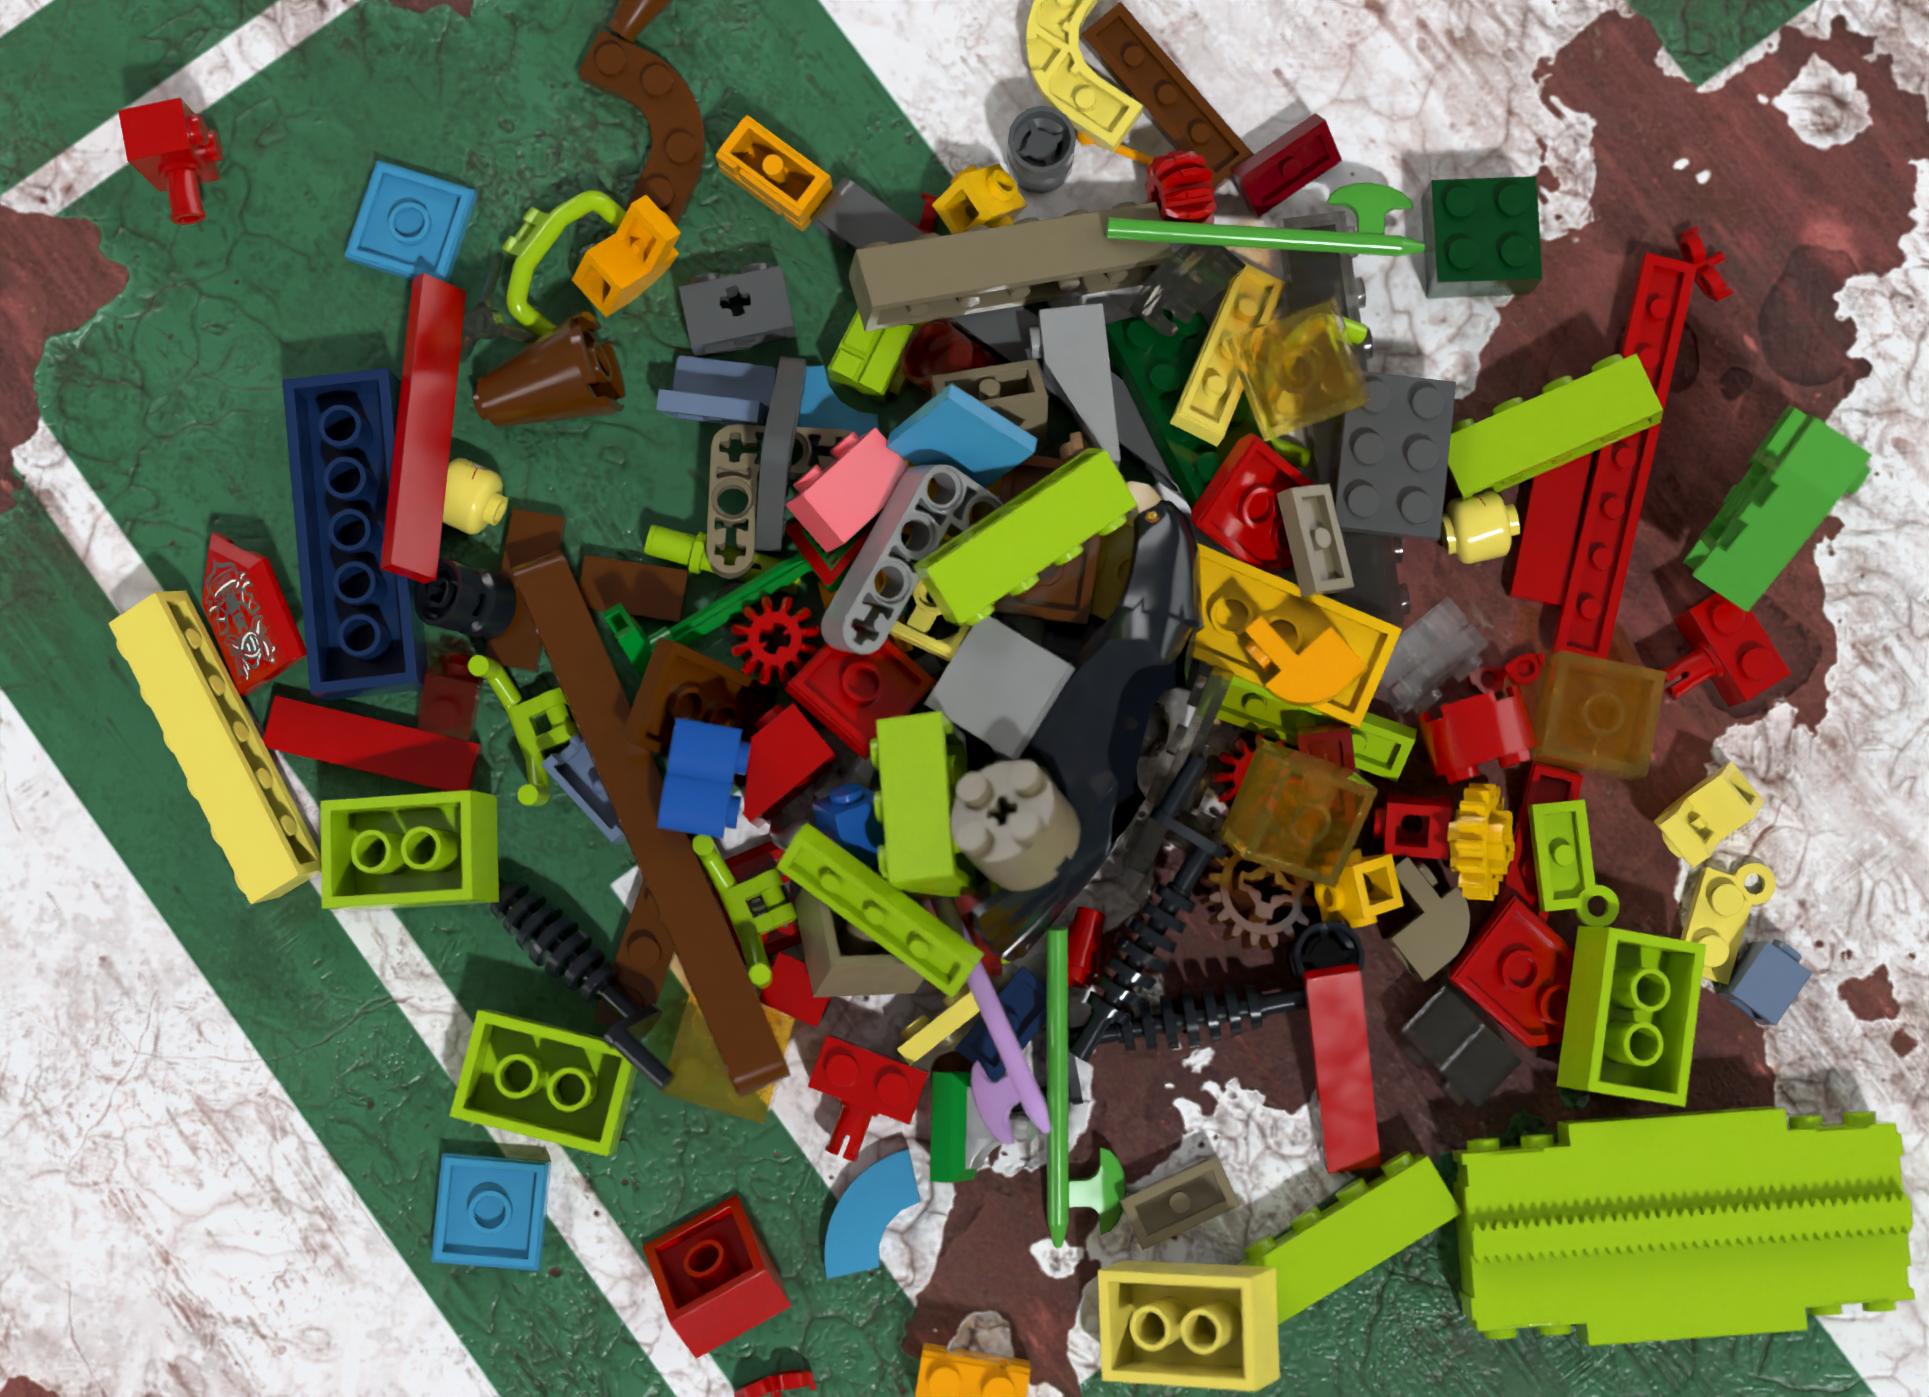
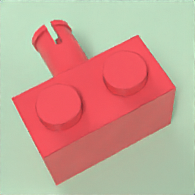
[785,427,910,553]

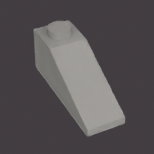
[1029,303,1121,469]

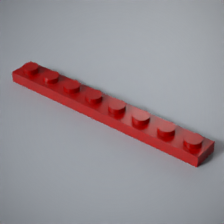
[1549,253,1697,668]

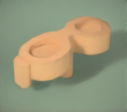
[1059,432,1089,460]

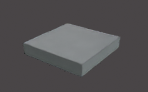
[924,616,1075,760]

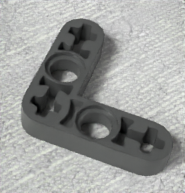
[755,356,807,554]

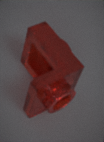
[417,653,486,741]

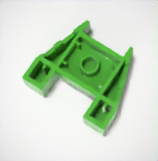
[1683,405,1873,612]

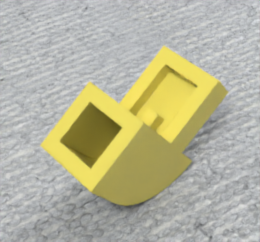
[1653,760,1765,868]

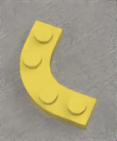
[1026,0,1143,154]

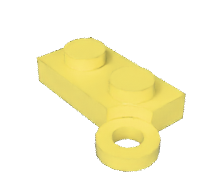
[1680,863,1776,985]

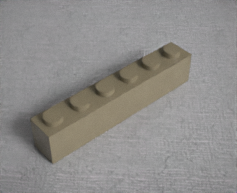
[849,202,1174,332]

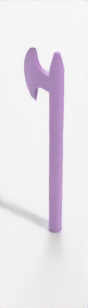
[929,897,1051,1145]

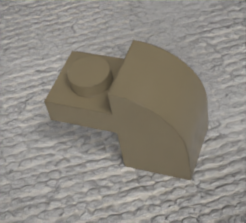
[1383,857,1470,981]

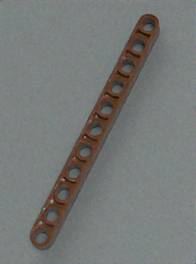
[510,548,791,1098]

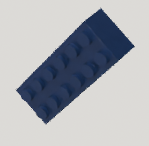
[282,368,430,701]

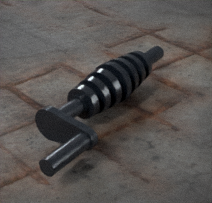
[1069,752,1228,1062]
[490,875,675,1091]
[1010,985,1307,1114]

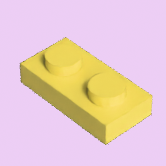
[897,981,980,1066]

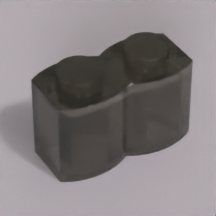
[1394,986,1522,1108]

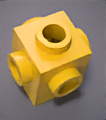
[932,163,1028,234]
[1310,848,1404,928]

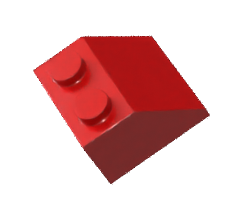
[743,704,840,829]
[642,1194,792,1359]

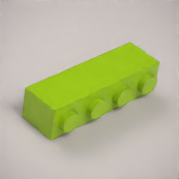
[1447,353,1663,500]
[912,448,1138,626]
[1237,1150,1462,1325]

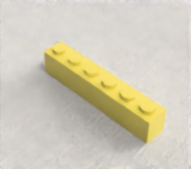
[108,590,321,904]

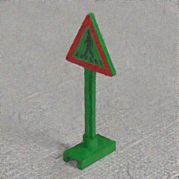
[602,507,884,680]

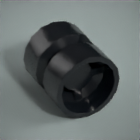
[414,558,517,640]
[1286,921,1365,986]

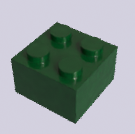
[1421,176,1543,299]

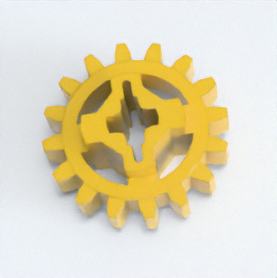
[1447,783,1515,900]

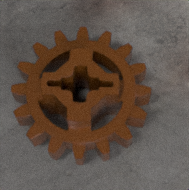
[1200,833,1316,950]

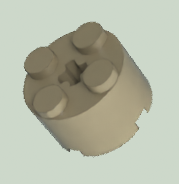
[950,760,1080,891]

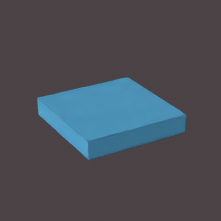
[344,160,478,283]
[886,384,1037,489]
[431,1152,551,1271]

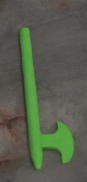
[1106,183,1425,257]
[1046,926,1126,1248]

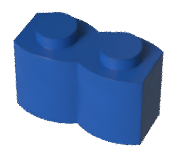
[657,718,751,838]

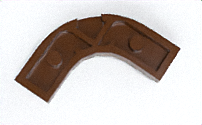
[578,29,706,228]

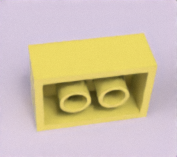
[1098,1260,1280,1392]

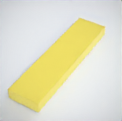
[1170,260,1286,446]

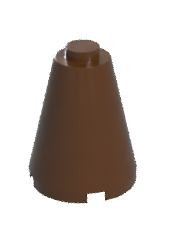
[473,311,625,427]

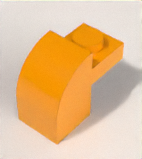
[572,195,681,317]
[1244,615,1367,707]

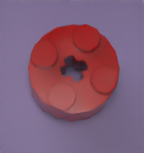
[1416,685,1539,785]

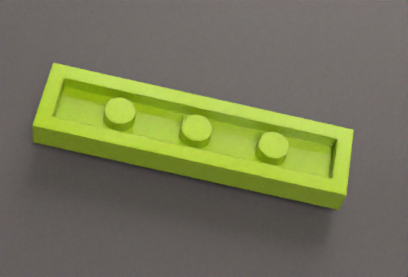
[1197,667,1417,782]
[776,823,984,998]

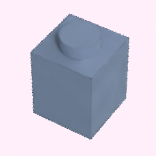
[1717,939,1812,1026]

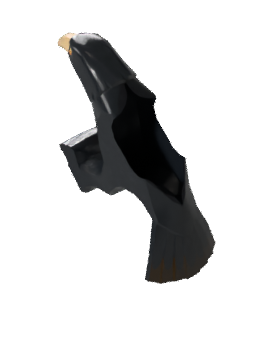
[971,481,1205,962]

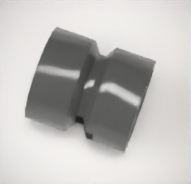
[1007,106,1076,194]

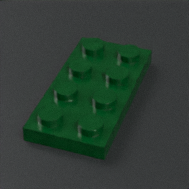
[1105,299,1276,510]

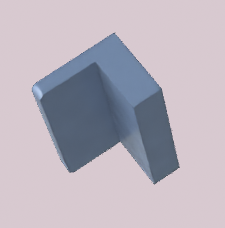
[656,356,777,426]

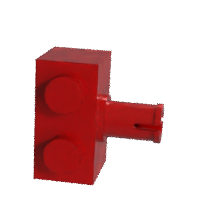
[118,97,223,225]
[1656,592,1792,707]
[808,1034,929,1162]

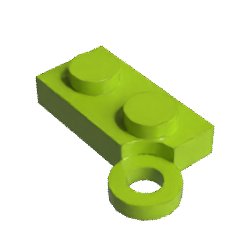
[1527,799,1619,927]

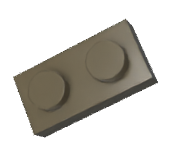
[1277,484,1355,597]
[1119,1154,1240,1251]

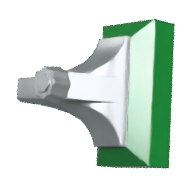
[930,1071,1039,1183]

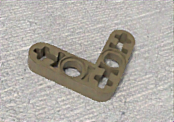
[706,424,851,579]

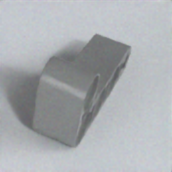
[821,465,1003,654]

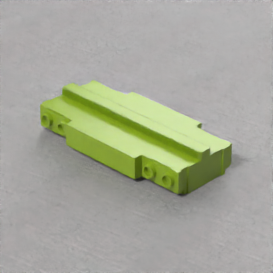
[1452,1106,1915,1346]

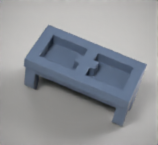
[541,733,626,845]

